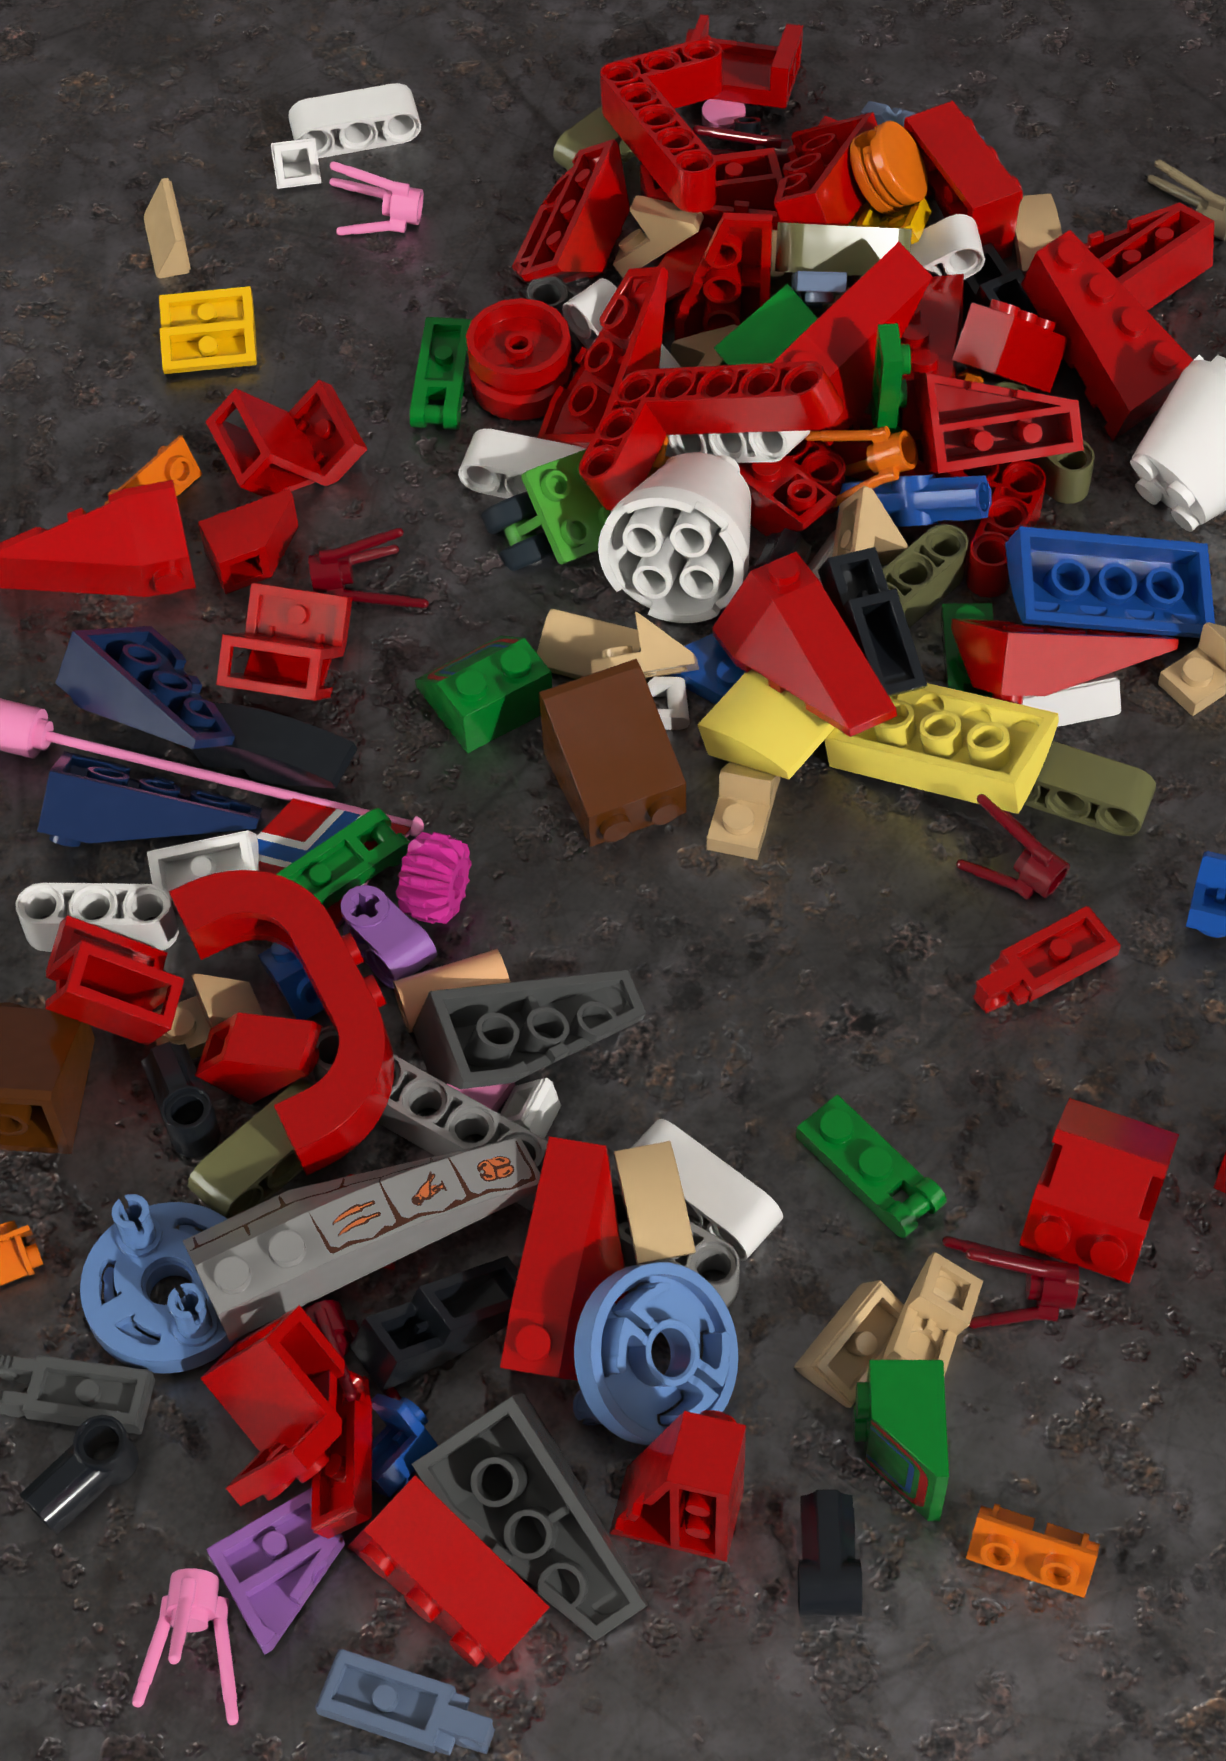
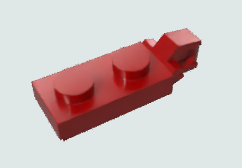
[973,906,1121,1014]
[311,1370,372,1539]

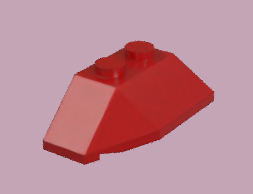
[512,139,630,283]

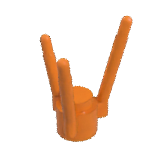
[804,426,918,508]

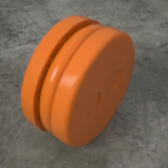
[850,121,928,215]

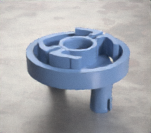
[80,1194,239,1373]
[573,1262,738,1445]

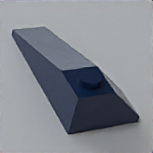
[55,626,235,749]
[37,751,262,847]

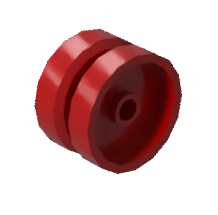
[466,298,573,421]

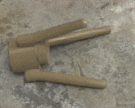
[1147,159,1226,241]

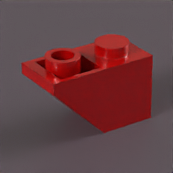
[739,458,837,536]
[198,489,299,594]
[195,1012,322,1105]

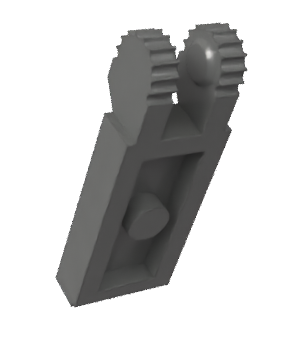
[0,1355,155,1435]

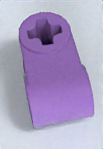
[340,885,437,989]

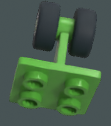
[481,449,611,571]

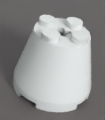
[1130,355,1226,532]
[598,452,751,623]

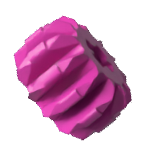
[396,832,472,924]

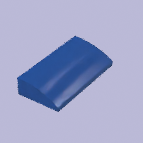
[1005,526,1215,638]

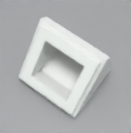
[271,138,321,189]
[500,1077,561,1139]

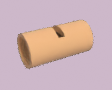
[393,949,510,1033]

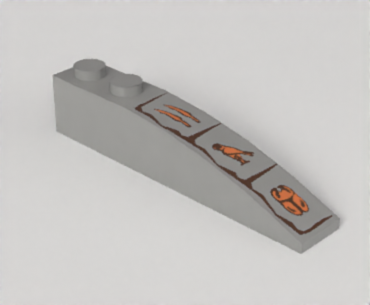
[183,1137,540,1341]

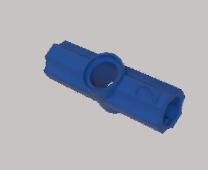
[838,474,992,527]

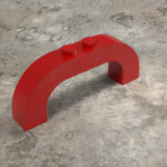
[169,870,394,1175]

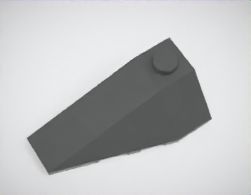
[412,970,647,1089]
[412,1393,648,1641]

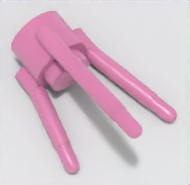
[329,161,424,236]
[132,1568,239,1725]

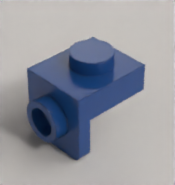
[1185,851,1226,938]
[258,943,324,1020]
[371,1393,438,1498]

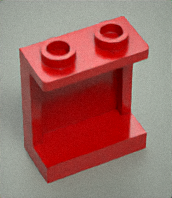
[685,14,803,109]

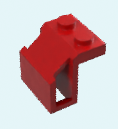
[205,379,368,497]
[216,583,353,701]
[45,915,185,1046]
[1019,1098,1179,1284]
[200,1305,345,1507]

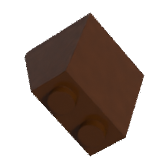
[539,659,686,847]
[0,1002,95,1154]

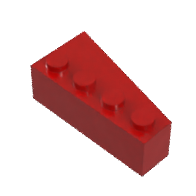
[774,112,878,226]
[1021,230,1193,441]
[899,274,964,431]

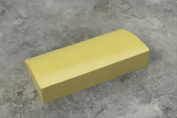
[698,669,835,780]
[824,683,1059,814]

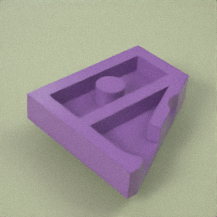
[206,1487,345,1655]

